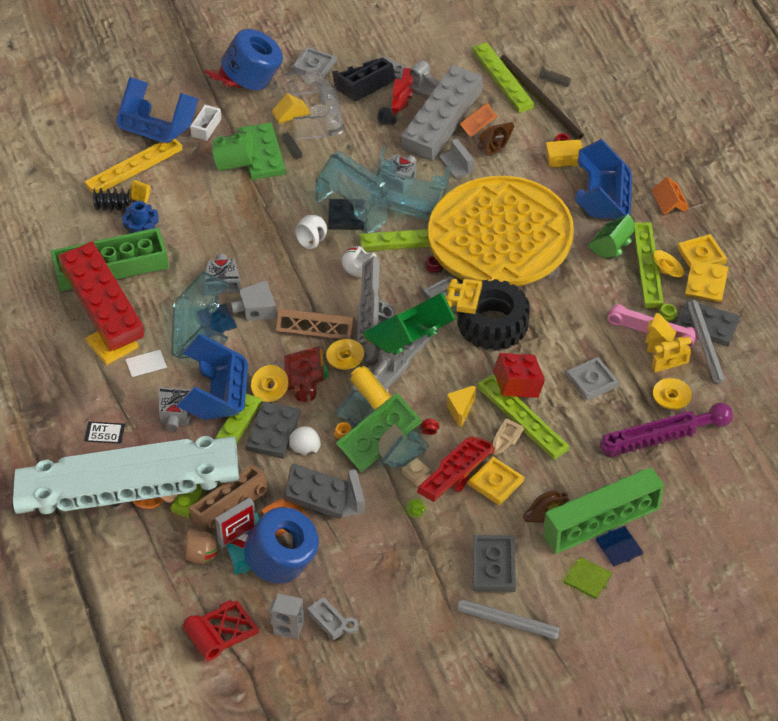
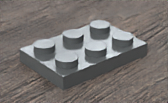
[676,299,740,347]
[245,401,301,459]
[283,463,349,519]
[473,535,516,592]

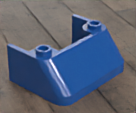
[116,77,199,143]
[177,334,248,420]

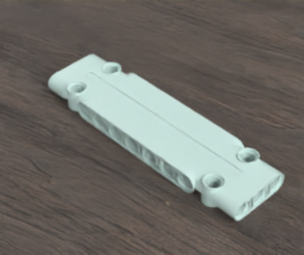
[13,436,239,514]

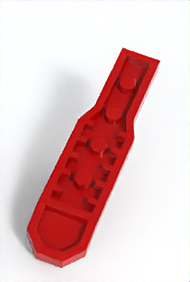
[417,436,495,502]

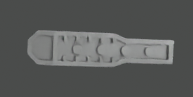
[381,56,439,99]
[357,256,395,363]
[351,335,432,403]

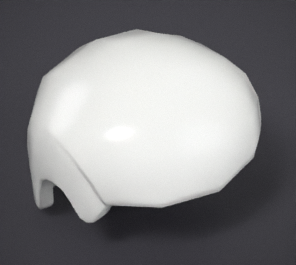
[289,426,321,456]

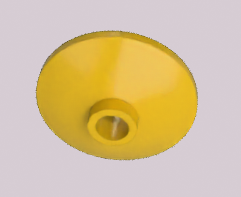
[653,250,684,277]
[326,339,364,370]
[251,365,288,403]
[653,378,692,410]

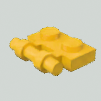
[445,279,482,314]
[651,336,692,373]

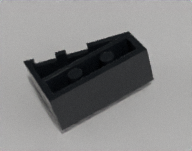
[332,57,395,102]

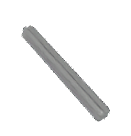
[687,300,725,384]
[457,599,560,639]

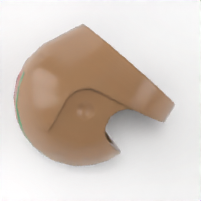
[184,528,218,565]

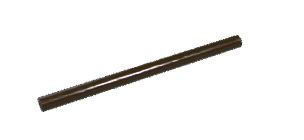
[500,55,584,140]

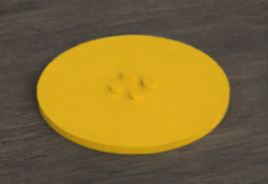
[428,176,574,286]

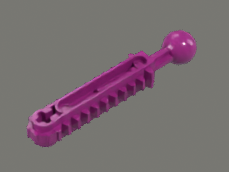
[599,403,733,457]

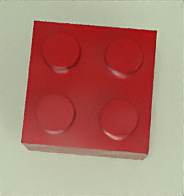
[493,353,545,398]

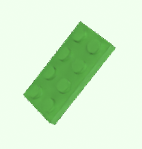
[238,122,286,180]
[336,393,422,472]

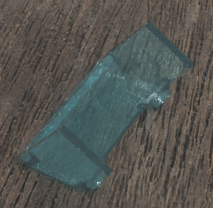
[369,146,450,220]
[315,151,387,233]
[171,271,229,359]
[334,389,429,468]

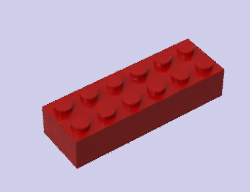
[59,241,144,351]

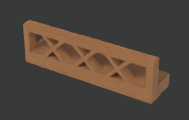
[276,309,355,339]

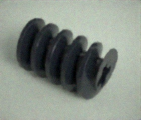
[93,188,131,211]

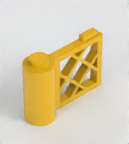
[350,366,391,410]

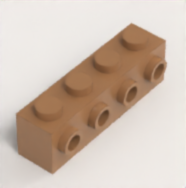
[188,465,269,533]

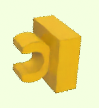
[130,180,151,203]

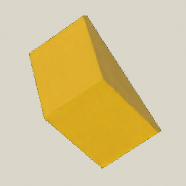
[272,93,310,123]
[447,386,476,427]

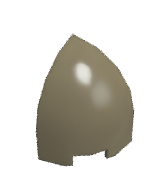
[379,424,413,460]

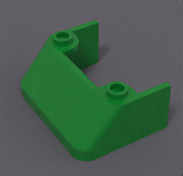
[362,292,456,355]

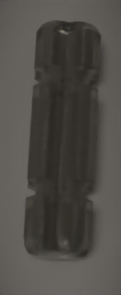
[539,68,571,87]
[281,132,302,159]

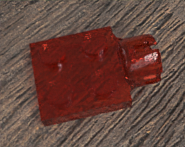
[284,346,324,403]

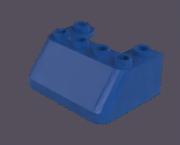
[575,139,632,220]

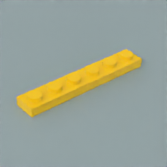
[84,139,183,194]

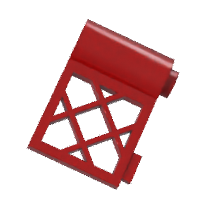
[182,600,259,661]

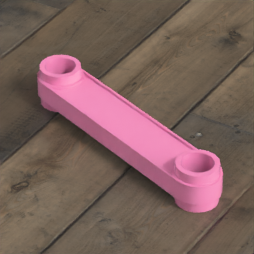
[608,304,698,348]

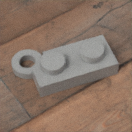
[307,597,359,641]

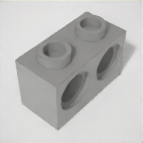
[269,593,304,640]

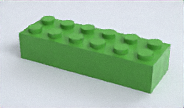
[50,228,169,291]
[543,467,664,555]

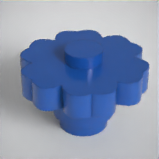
[122,201,159,233]

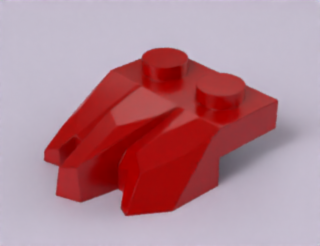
[392,68,413,114]

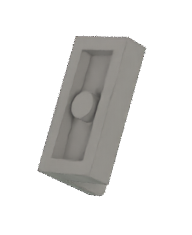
[439,138,474,179]
[342,469,365,517]

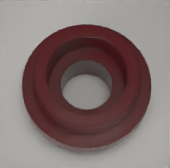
[425,256,443,273]

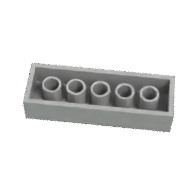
[401,64,483,161]

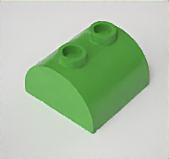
[213,132,254,171]
[588,214,635,258]

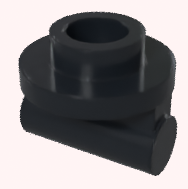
[377,107,397,125]

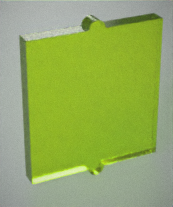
[564,557,613,599]

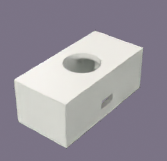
[190,105,221,141]

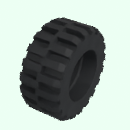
[457,279,530,351]

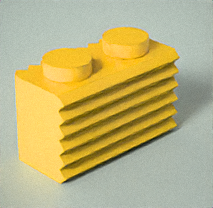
[545,140,583,168]

